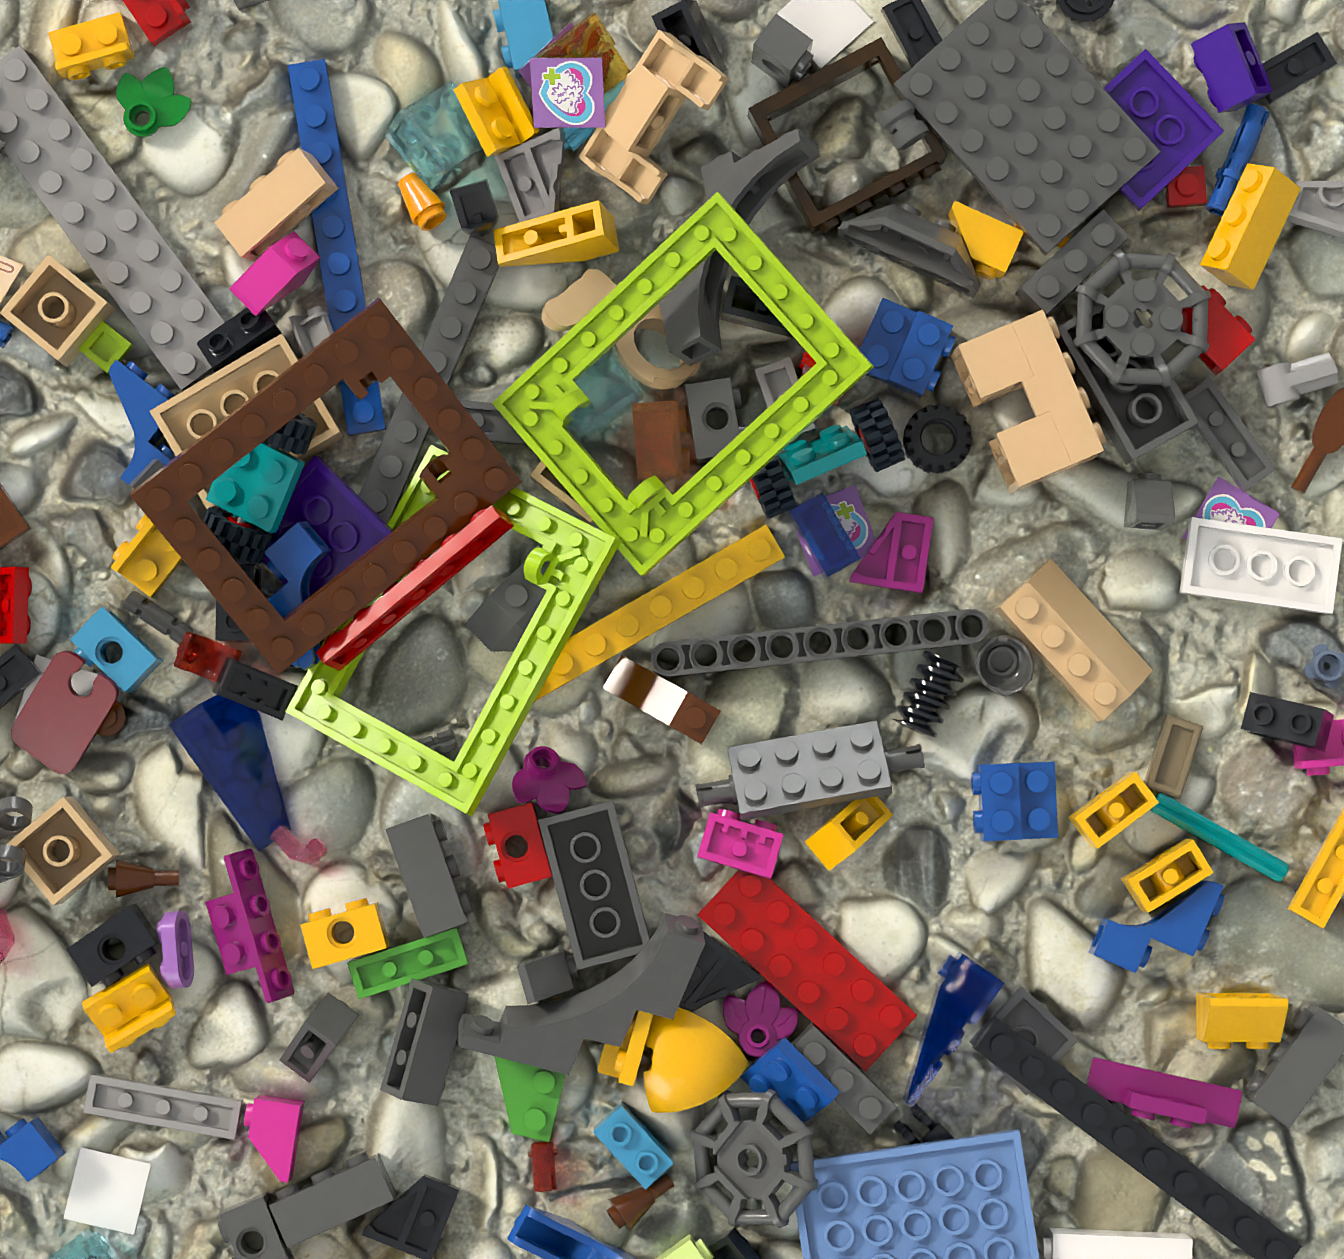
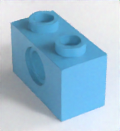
[70,606,163,693]
[593,1101,674,1190]

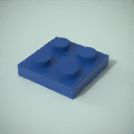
[740,1037,840,1123]

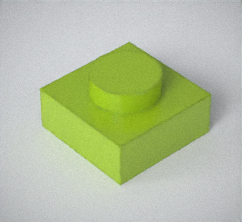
[78,320,134,374]

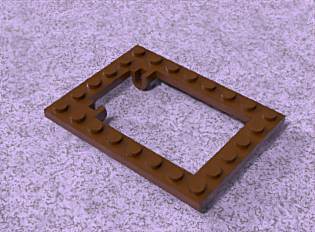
[129,298,522,675]

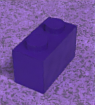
[1191,22,1273,113]

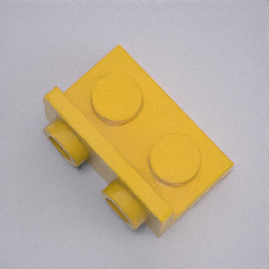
[48,12,135,81]
[453,67,539,157]
[111,514,183,598]
[82,963,176,1053]
[597,1010,653,1086]

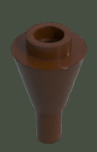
[108,860,179,898]
[606,1173,675,1231]

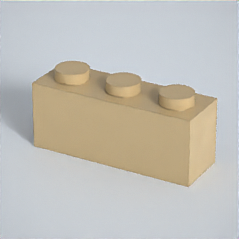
[214,148,339,262]

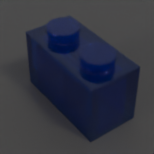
[788,492,861,580]

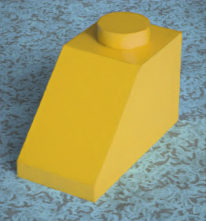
[948,201,1024,280]
[805,796,893,871]

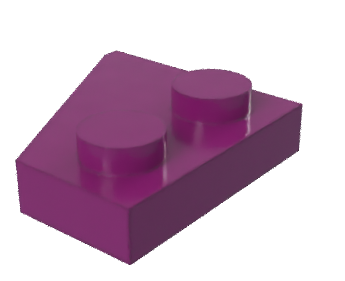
[849,512,934,593]

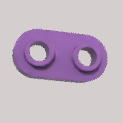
[157,911,194,989]

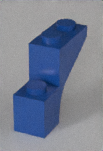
[109,360,176,485]
[264,521,331,670]
[1088,880,1225,973]
[0,1117,66,1182]
[507,1205,636,1259]

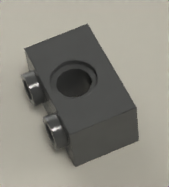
[751,14,814,88]
[685,377,746,463]
[218,1192,294,1259]

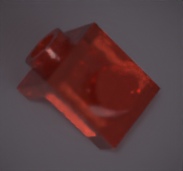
[174,631,242,682]

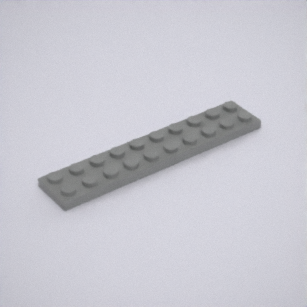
[0,45,225,391]

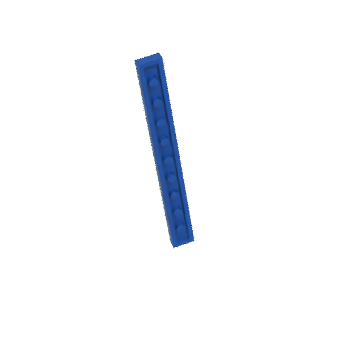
[288,59,387,436]

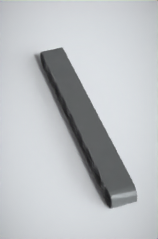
[651,609,990,678]

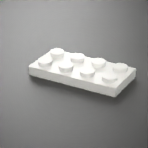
[1179,517,1343,615]

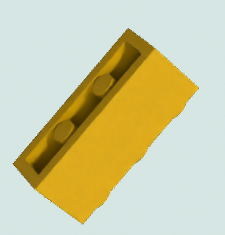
[1200,163,1301,290]

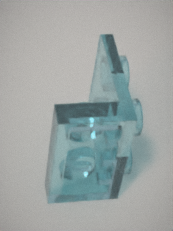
[384,81,483,191]
[568,351,643,443]

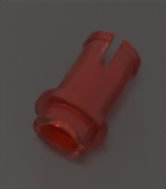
[527,1141,558,1192]

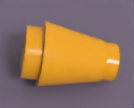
[398,173,447,231]

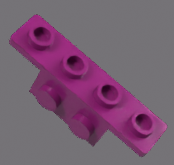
[205,848,294,1003]
[1086,1057,1242,1129]

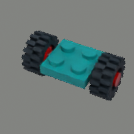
[749,397,905,519]
[203,412,318,564]

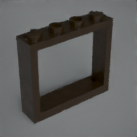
[747,37,947,234]

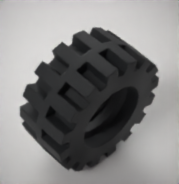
[902,404,973,474]

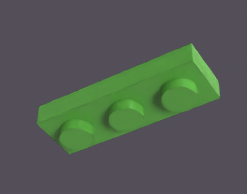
[347,927,469,999]

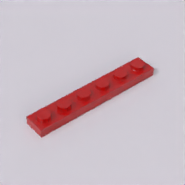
[316,505,514,671]

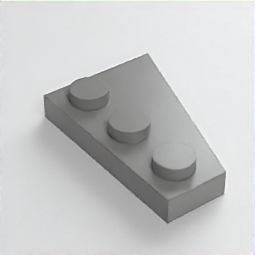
[1286,181,1344,239]

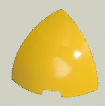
[644,1007,749,1113]

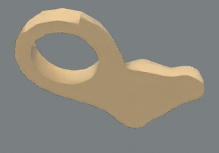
[541,269,701,390]

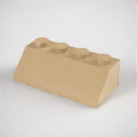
[994,559,1153,722]

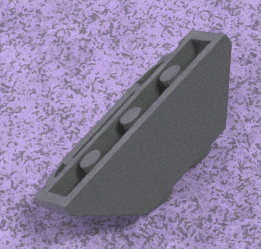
[837,204,981,298]
[465,545,599,652]

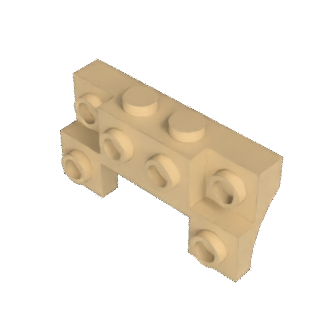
[579,30,729,205]

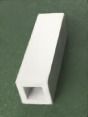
[1041,1228,1193,1259]

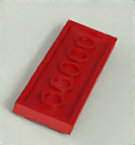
[697,870,917,1072]

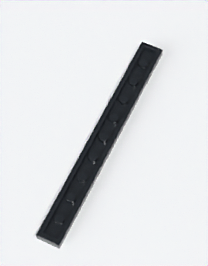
[972,1017,1302,1259]

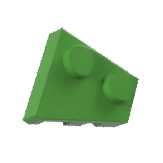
[494,1056,565,1142]

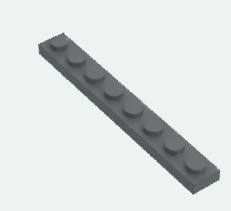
[359,235,500,524]

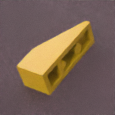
[493,200,619,267]

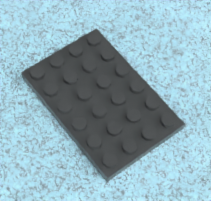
[893,0,1161,255]

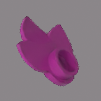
[512,746,587,814]
[723,981,798,1057]

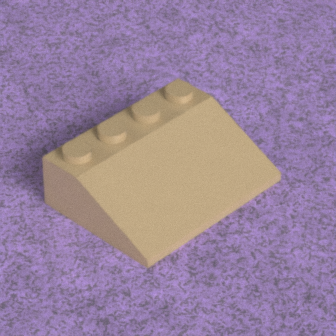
[150,334,345,509]

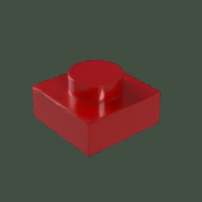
[1165,166,1207,208]

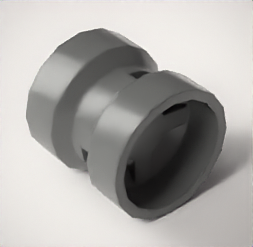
[877,98,929,152]

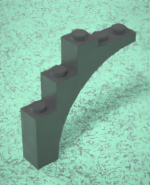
[660,128,820,366]

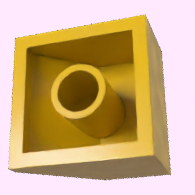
[1196,993,1288,1049]

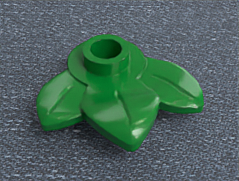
[116,67,192,138]

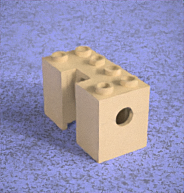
[951,310,1106,494]

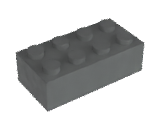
[1056,306,1199,465]
[538,800,650,970]

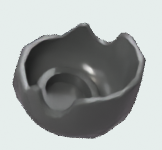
[975,635,1035,695]

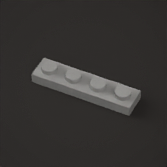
[83,1073,244,1140]

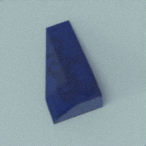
[169,695,292,852]
[903,952,1005,1107]

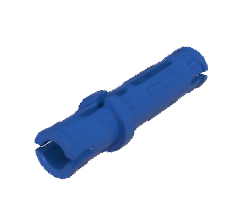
[1205,104,1270,217]

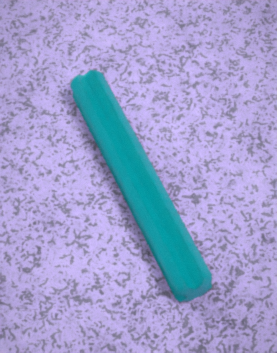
[1150,793,1289,882]

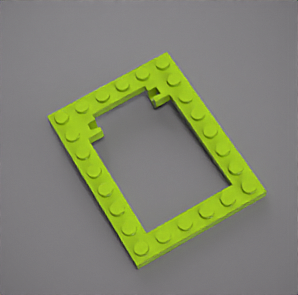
[492,192,874,576]
[285,445,620,816]

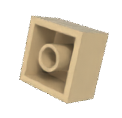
[0,254,116,367]
[6,796,121,906]

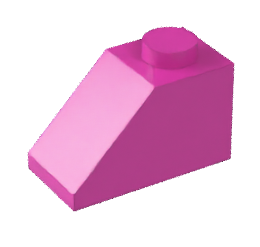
[229,231,321,316]
[244,1095,305,1183]

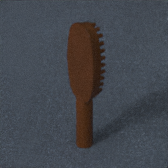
[1291,387,1344,494]

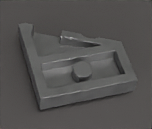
[494,128,565,223]

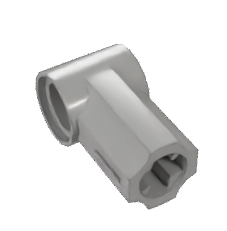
[1256,352,1338,408]

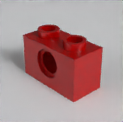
[483,802,553,889]

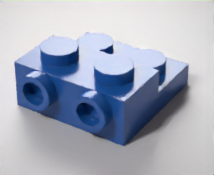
[860,298,956,398]
[971,762,1058,841]

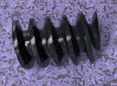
[892,651,964,737]

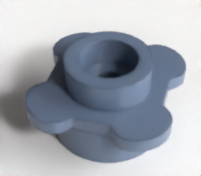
[1304,644,1344,688]

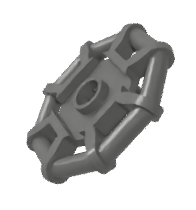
[1073,250,1212,388]
[689,1089,819,1228]

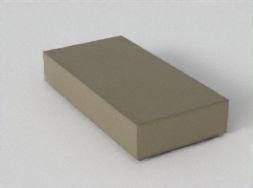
[1144,714,1203,798]

